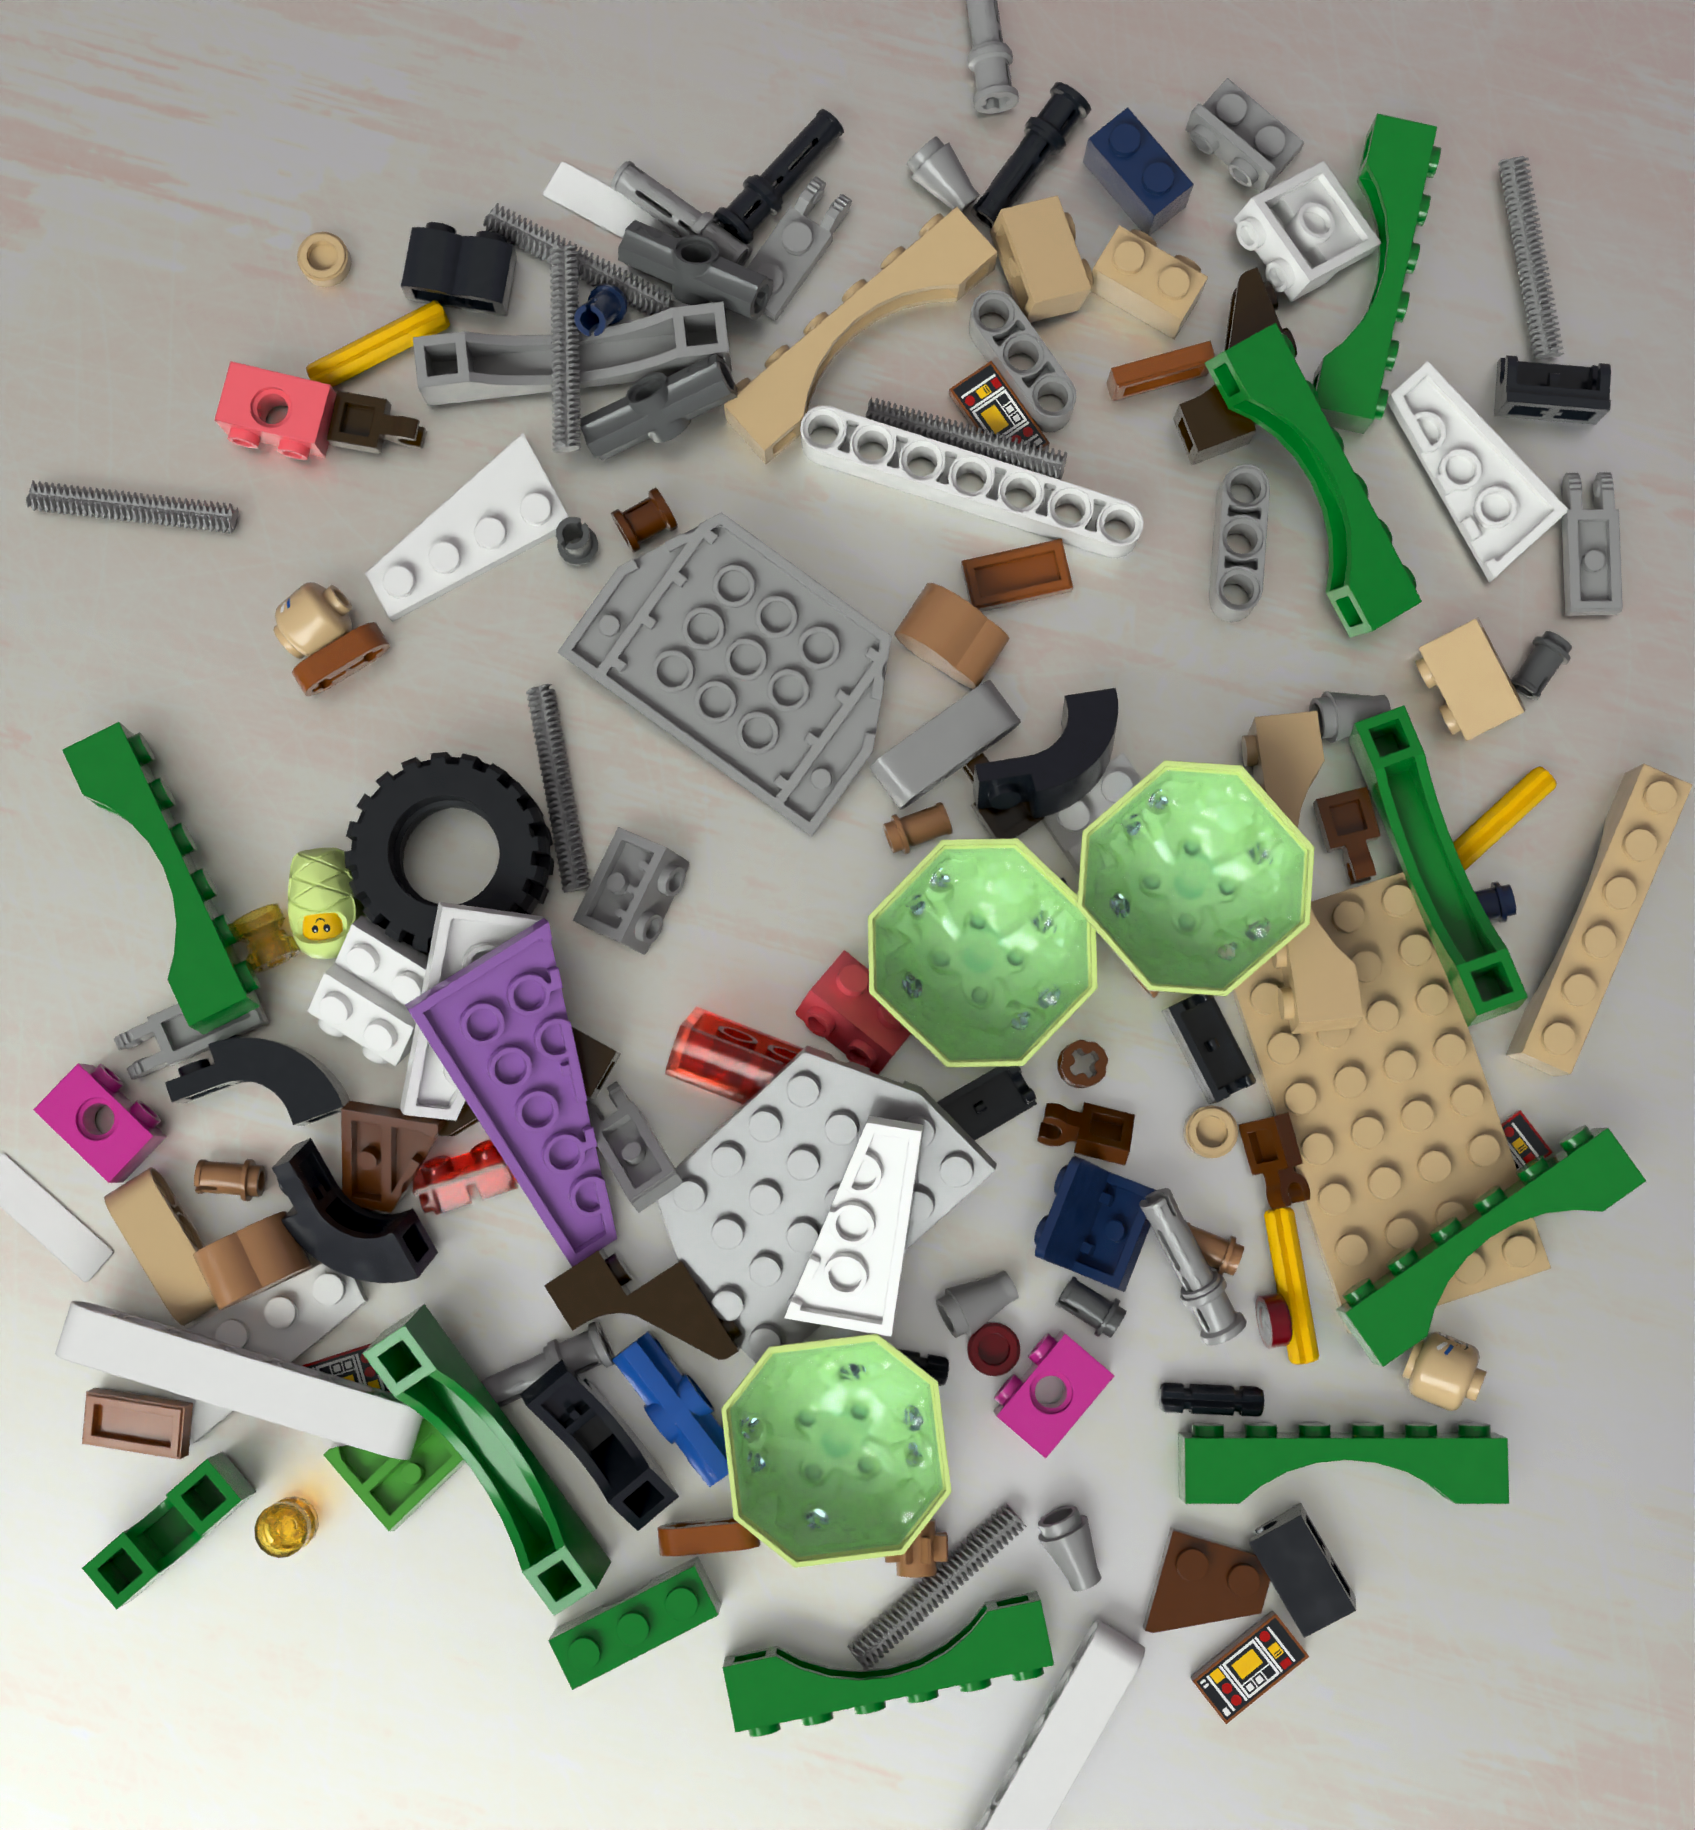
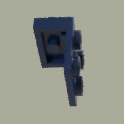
[1034,1156,1156,1292]

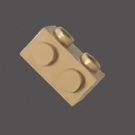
[990,195,1093,323]
[1091,225,1208,340]
[1415,617,1526,741]

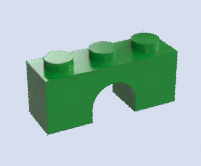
[82,1451,256,1610]
[548,1556,722,1690]

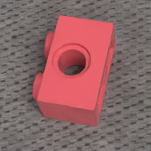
[215,361,336,460]

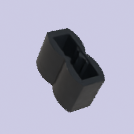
[401,222,517,315]

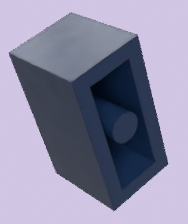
[1083,107,1194,236]

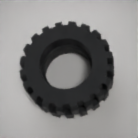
[344,752,554,953]

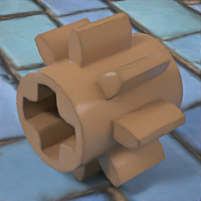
[885,1518,948,1578]

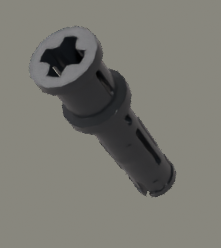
[971,82,1091,229]
[714,109,844,244]

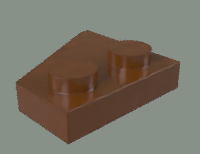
[341,1101,446,1213]
[1143,1527,1271,1633]

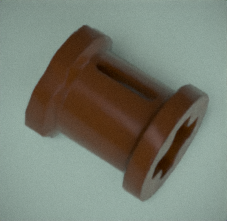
[611,487,678,553]
[1057,1040,1108,1088]

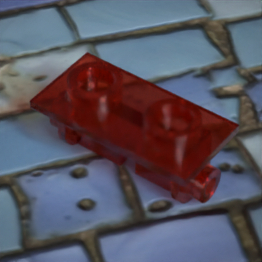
[412,1139,518,1215]

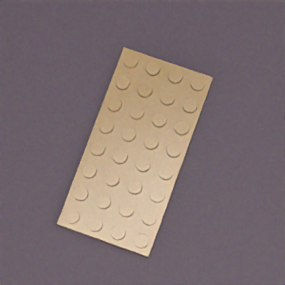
[1226,872,1551,1334]

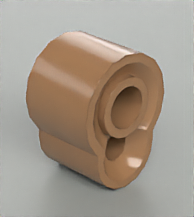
[894,583,1010,689]
[193,1211,312,1310]

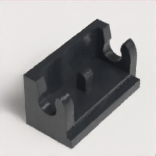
[1494,355,1611,425]
[1162,994,1256,1104]
[937,1066,1037,1141]
[1249,1503,1356,1638]

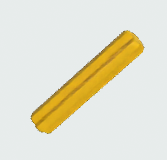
[306,301,450,387]
[1453,766,1557,870]
[1264,1207,1319,1365]

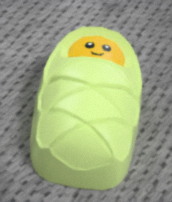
[288,848,366,959]

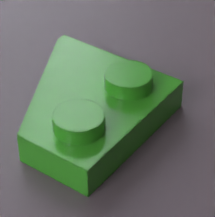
[323,1419,466,1531]

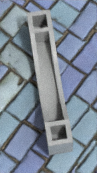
[413,302,732,406]

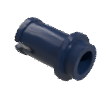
[574,284,628,336]
[1474,881,1516,923]

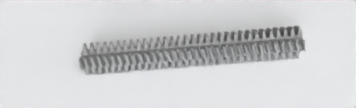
[1498,156,1564,359]
[483,203,675,316]
[550,244,581,453]
[866,397,1067,480]
[26,480,238,533]
[526,684,590,893]
[847,1503,1027,1671]

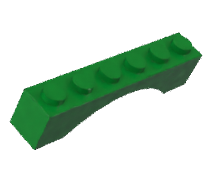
[1312,113,1441,434]
[1205,323,1422,638]
[1349,705,1528,1027]
[62,722,261,1035]
[1336,1125,1646,1367]
[362,1304,611,1616]
[1178,1423,1509,1504]
[722,1591,1054,1737]

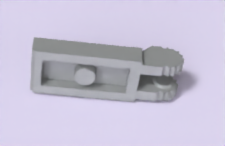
[747,176,852,321]
[1562,472,1623,616]
[114,991,269,1080]
[586,1081,684,1213]

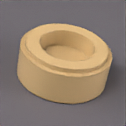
[297,232,351,287]
[1183,1105,1238,1158]

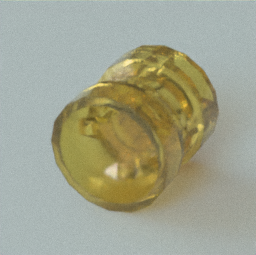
[232,903,301,973]
[254,1496,319,1558]

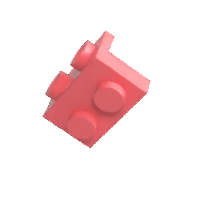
[795,950,911,1075]

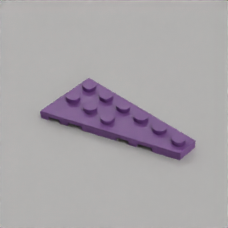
[405,918,617,1267]

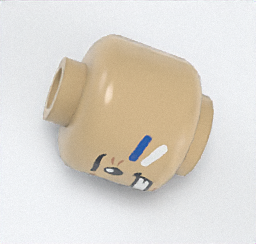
[273,582,352,659]
[1402,1332,1487,1411]

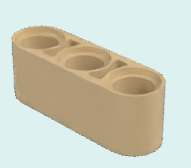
[104,1167,217,1326]

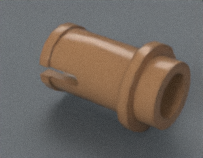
[883,802,953,854]
[194,1159,266,1201]
[1187,1222,1244,1276]

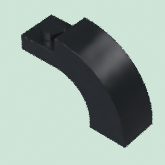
[973,688,1118,819]
[165,1037,350,1126]
[272,1138,438,1283]
[520,1359,679,1531]

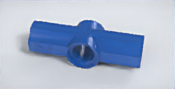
[612,1331,729,1488]

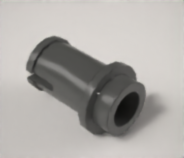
[556,517,598,566]
[1511,631,1572,700]
[1055,1276,1127,1338]

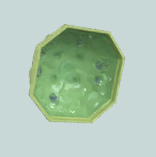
[1077,760,1315,996]
[868,838,1098,1068]
[721,1333,951,1568]

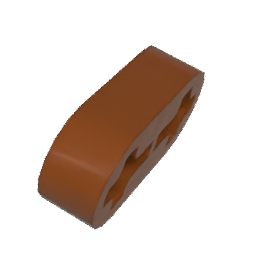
[292,622,390,697]
[657,1517,761,1556]

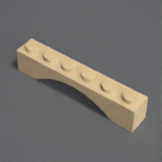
[724,207,998,464]
[1241,711,1364,1034]
[1506,764,1692,1076]

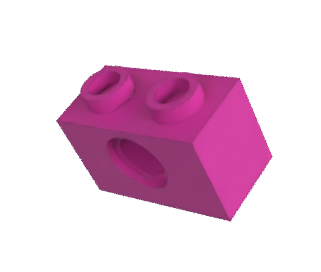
[33,1063,167,1183]
[994,1330,1114,1459]

